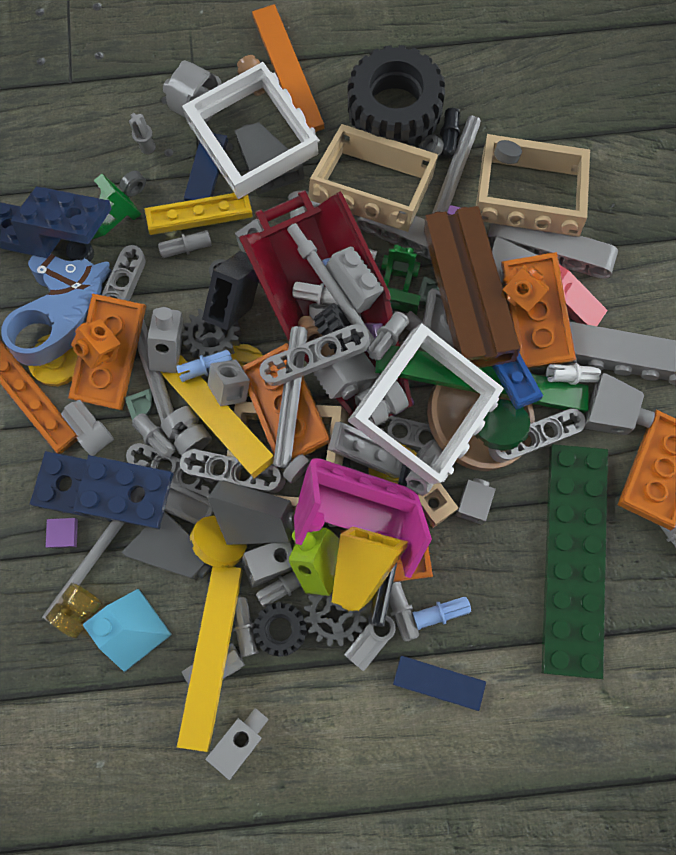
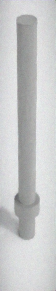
[287,223,376,360]
[42,488,145,623]

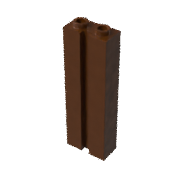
[424,206,520,368]

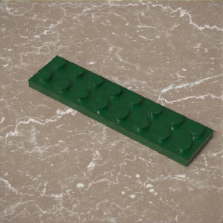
[541,444,608,679]

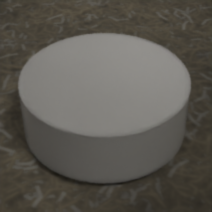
[283,454,311,484]

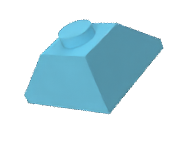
[83,589,172,672]

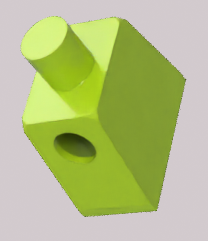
[289,528,340,596]

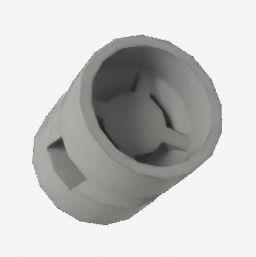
[354,381,409,426]
[160,406,212,456]

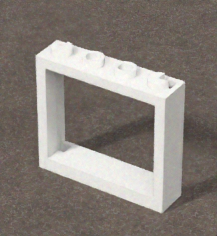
[182,62,320,199]
[348,323,504,484]

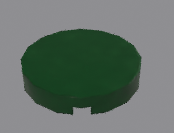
[474,399,531,451]

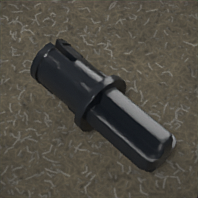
[440,107,461,158]

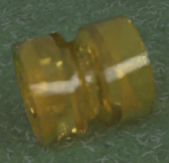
[46,583,102,638]

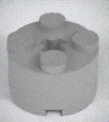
[163,60,222,123]

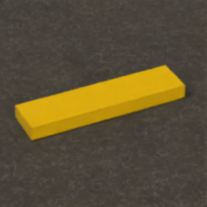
[144,193,253,235]

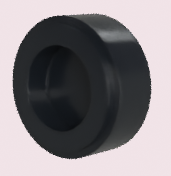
[66,241,94,262]

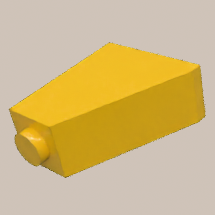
[331,527,408,611]

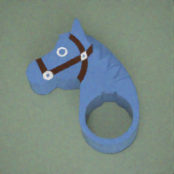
[1,254,112,366]

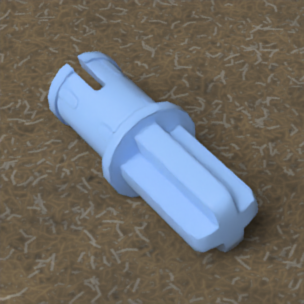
[176,350,232,382]
[412,597,471,630]

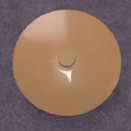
[427,385,535,471]

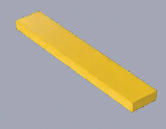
[161,355,274,479]
[177,566,243,752]

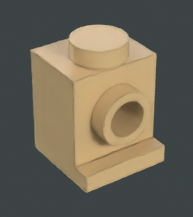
[418,483,459,528]

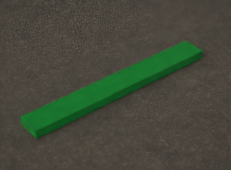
[375,346,588,414]

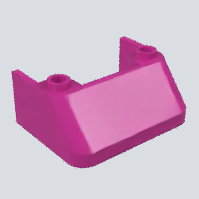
[294,458,432,578]

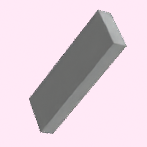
[328,422,402,478]

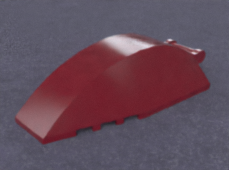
[239,190,413,417]

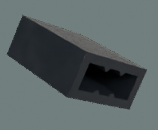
[202,251,259,330]

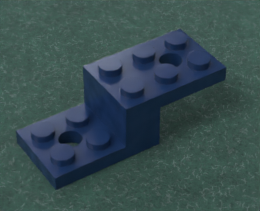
[0,186,112,258]
[29,451,174,530]

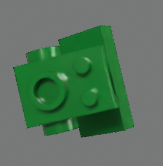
[92,174,141,239]
[381,245,421,315]

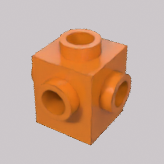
[502,265,549,312]
[71,319,121,369]

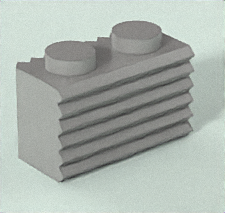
[325,247,384,314]
[314,352,380,400]

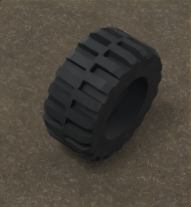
[348,45,445,147]

